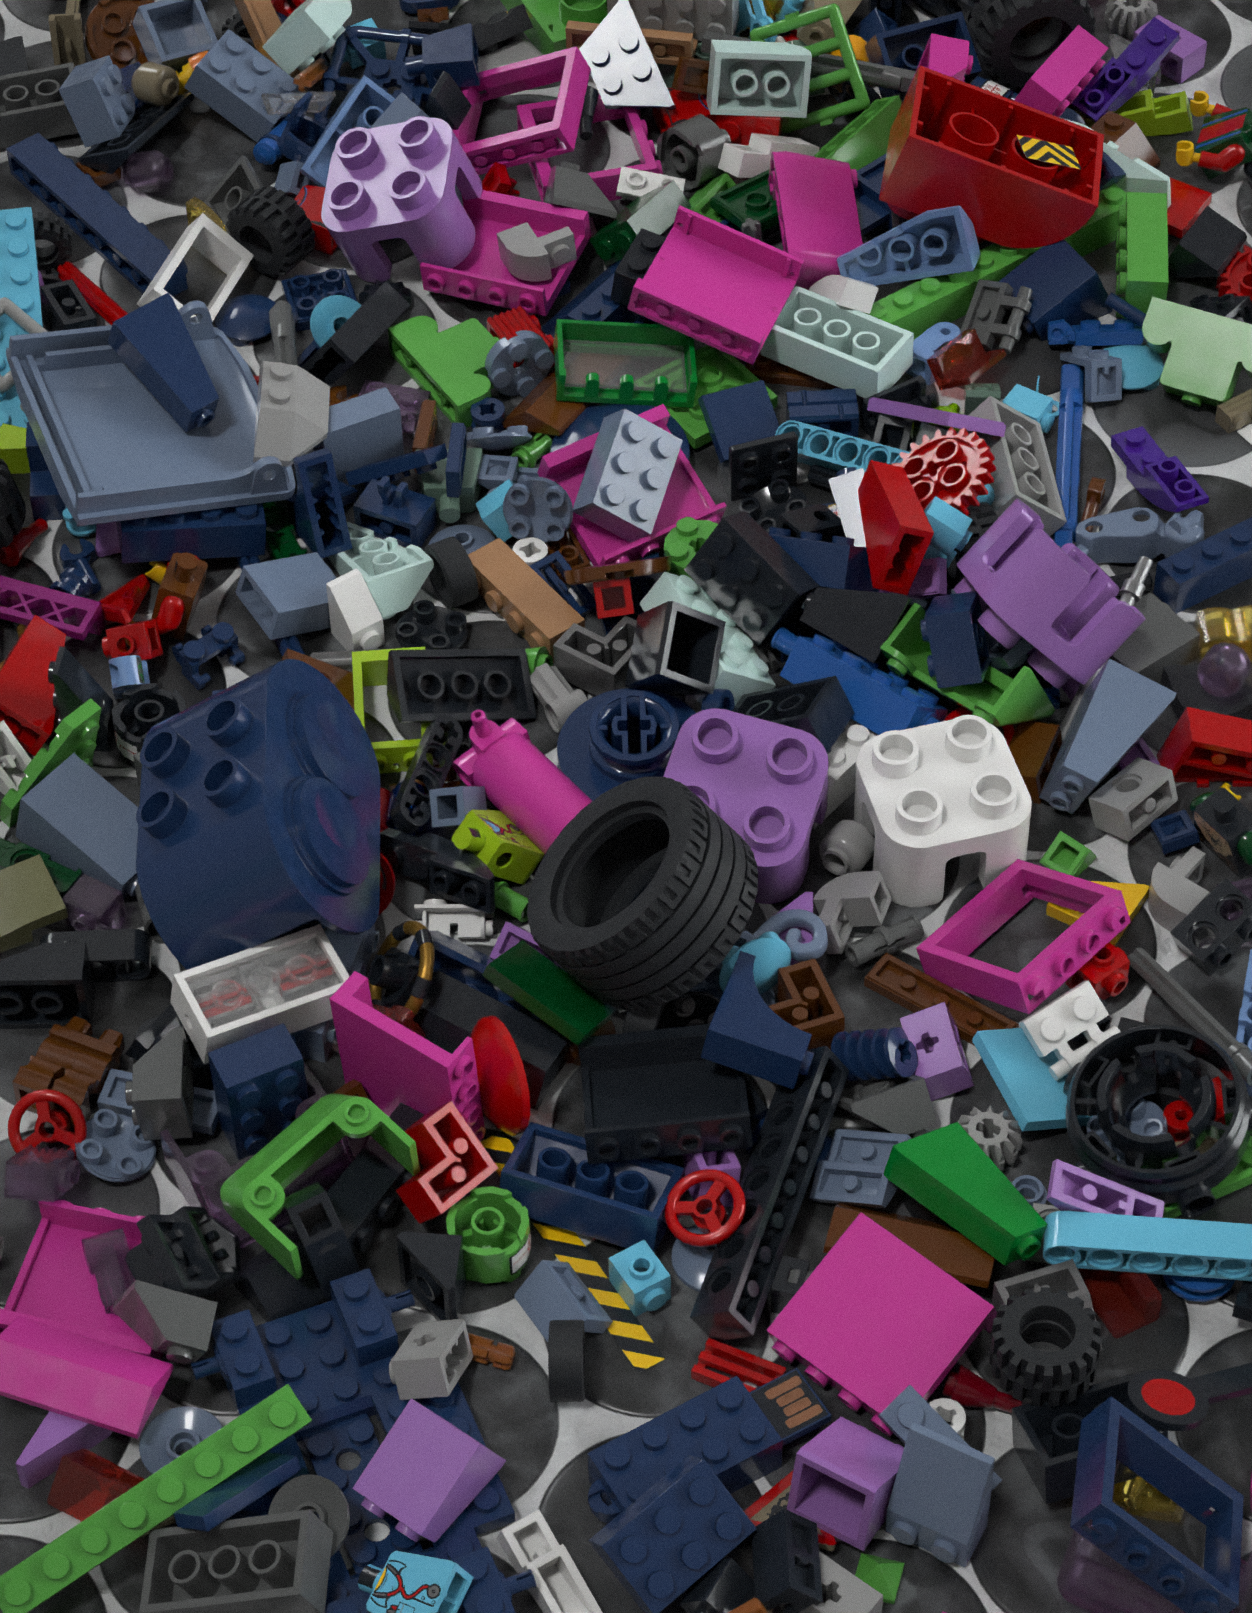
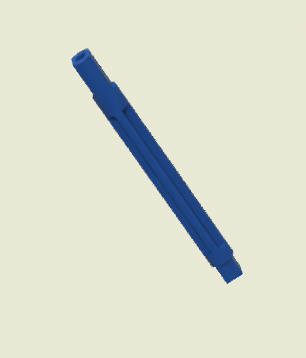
[1053,364,1085,548]

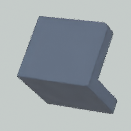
[274,161,318,197]

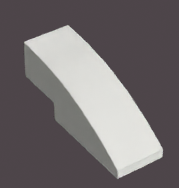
[718,133,820,178]
[809,275,879,314]
[497,1509,603,1613]

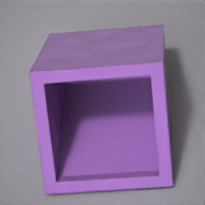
[352,1398,506,1543]
[786,1417,904,1551]

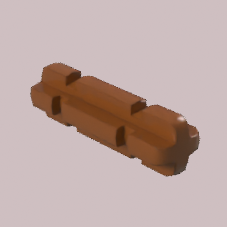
[468,1333,516,1370]

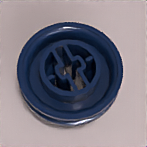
[557,688,696,801]

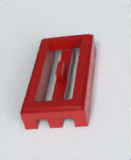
[691,1338,786,1392]

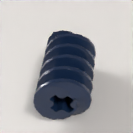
[831,1027,918,1082]

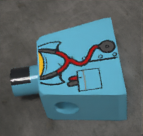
[358,1551,474,1613]

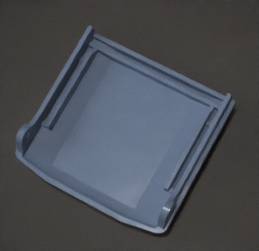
[6,301,296,526]

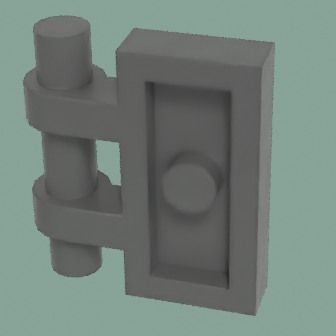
[959,279,1033,354]

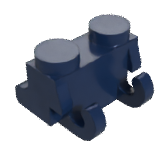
[172,622,245,690]

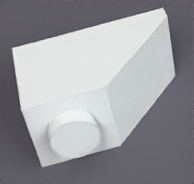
[326,568,385,651]

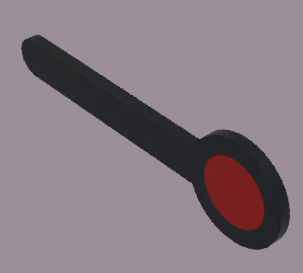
[1125,1363,1252,1431]

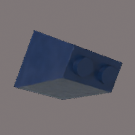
[999,239,1113,341]

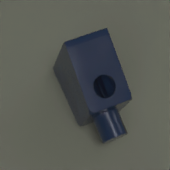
[405,23,480,89]

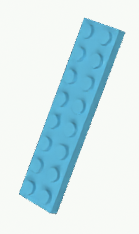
[0,207,44,428]

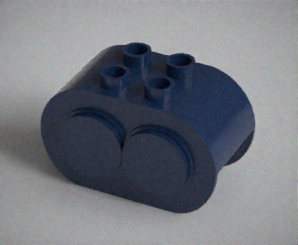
[136,659,380,970]

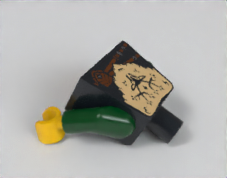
[1190,782,1252,879]

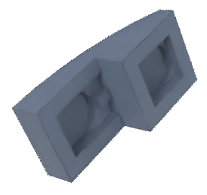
[478,455,539,490]

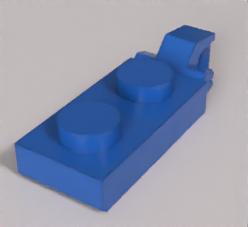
[1047,319,1143,346]

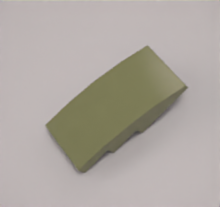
[0,854,68,953]

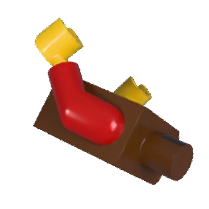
[125,552,208,647]

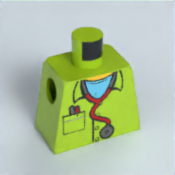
[452,809,545,885]

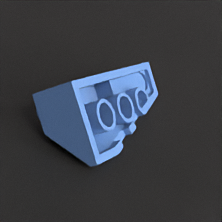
[837,205,981,286]

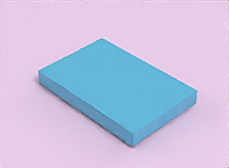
[972,1028,1093,1132]

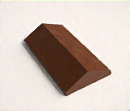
[502,353,631,436]
[823,1203,997,1288]

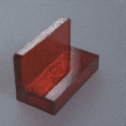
[927,328,1007,390]
[1078,1268,1162,1338]
[47,1448,145,1521]

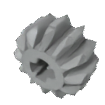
[1104,0,1158,40]
[958,1105,1022,1172]

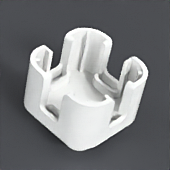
[854,715,1032,907]

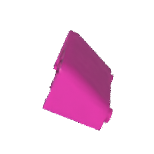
[768,151,863,290]

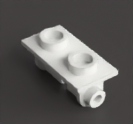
[616,166,685,201]
[414,899,494,939]

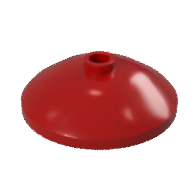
[470,1015,530,1136]

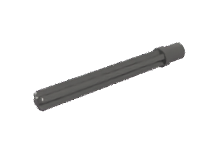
[1128,948,1252,1086]

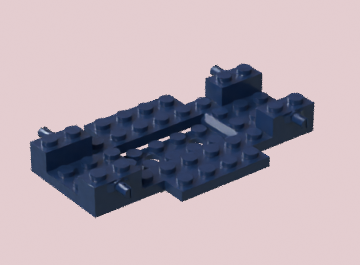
[190,1268,536,1613]

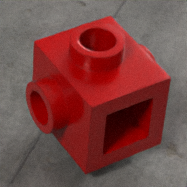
[1065,942,1130,1000]

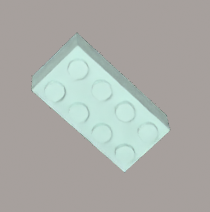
[761,286,914,398]
[639,572,776,705]

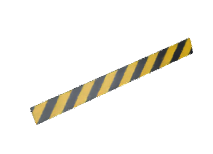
[481,1131,665,1373]

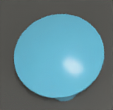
[1103,344,1164,391]
[719,931,791,995]

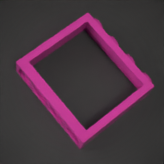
[453,46,591,175]
[516,95,663,202]
[916,859,1131,1014]

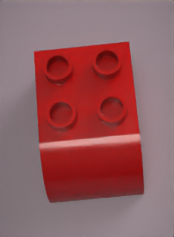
[879,65,1104,248]

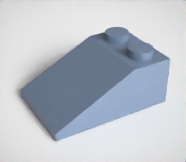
[885,1422,995,1567]

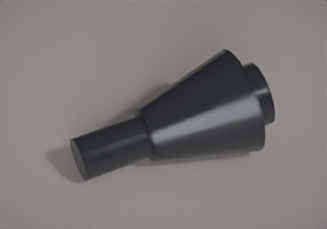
[579,85,599,140]

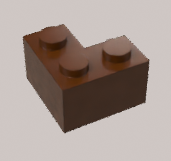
[769,958,845,1050]

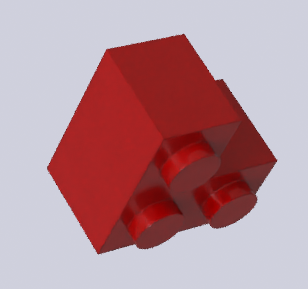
[396,1101,498,1224]

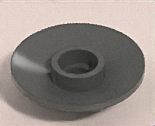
[268,1474,350,1556]

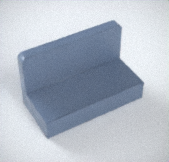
[515,1260,613,1342]

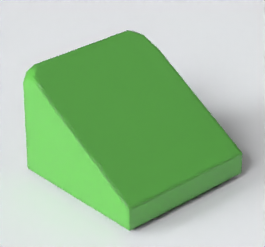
[1039,831,1097,877]

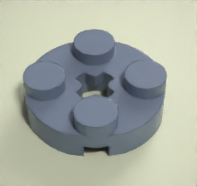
[485,330,555,397]

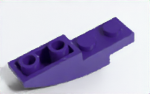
[1072,17,1179,123]
[1111,426,1209,512]

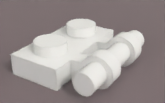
[1019,980,1120,1081]

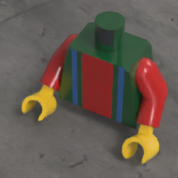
[1176,90,1252,180]

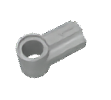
[530,663,588,733]

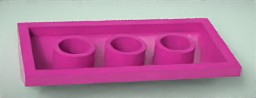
[0,1316,174,1439]

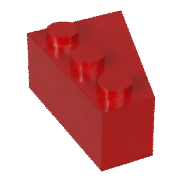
[1156,707,1252,788]

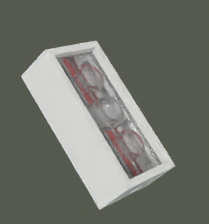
[170,924,350,1064]

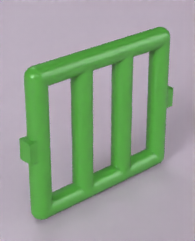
[750,3,870,133]

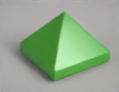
[855,1553,904,1604]

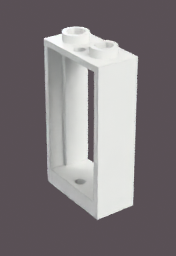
[137,213,254,322]

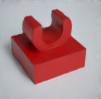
[482,162,520,197]

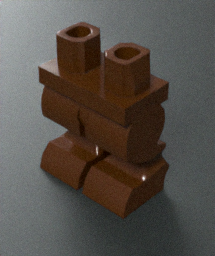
[12,1016,125,1128]

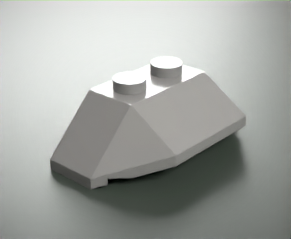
[253,361,330,467]

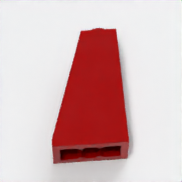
[858,460,934,595]
[0,615,66,756]

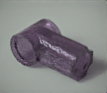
[81,1228,135,1315]

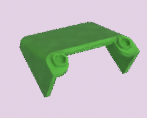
[880,603,1055,727]

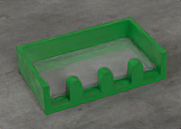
[553,319,697,408]

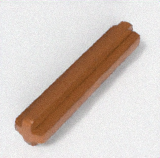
[293,58,328,92]

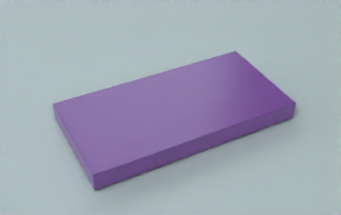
[867,397,1006,437]

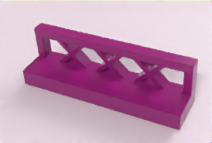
[0,575,106,641]

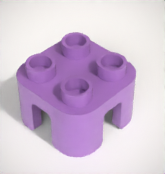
[321,116,482,282]
[953,498,1146,690]
[663,708,828,904]

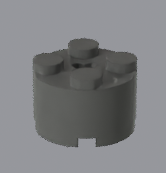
[657,114,731,190]

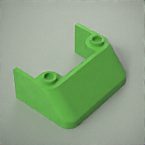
[220,1093,420,1280]

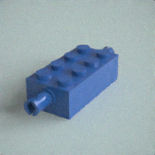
[771,627,948,735]

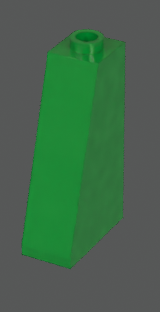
[883,1122,1048,1265]

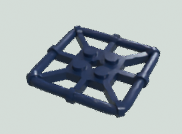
[314,25,461,125]

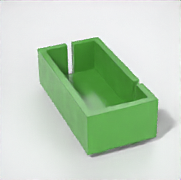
[1115,192,1169,319]

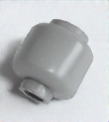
[819,820,874,875]

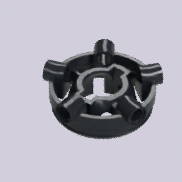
[1063,1024,1252,1218]

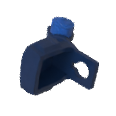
[253,92,327,165]

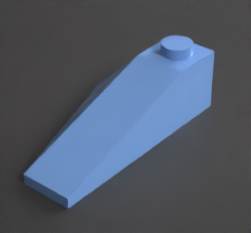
[299,75,395,187]

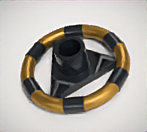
[368,921,434,1027]

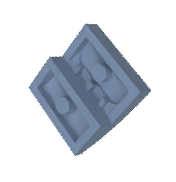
[809,1129,912,1208]

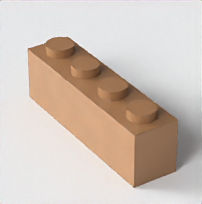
[468,538,585,663]

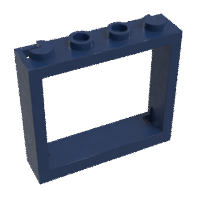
[1070,1396,1244,1613]

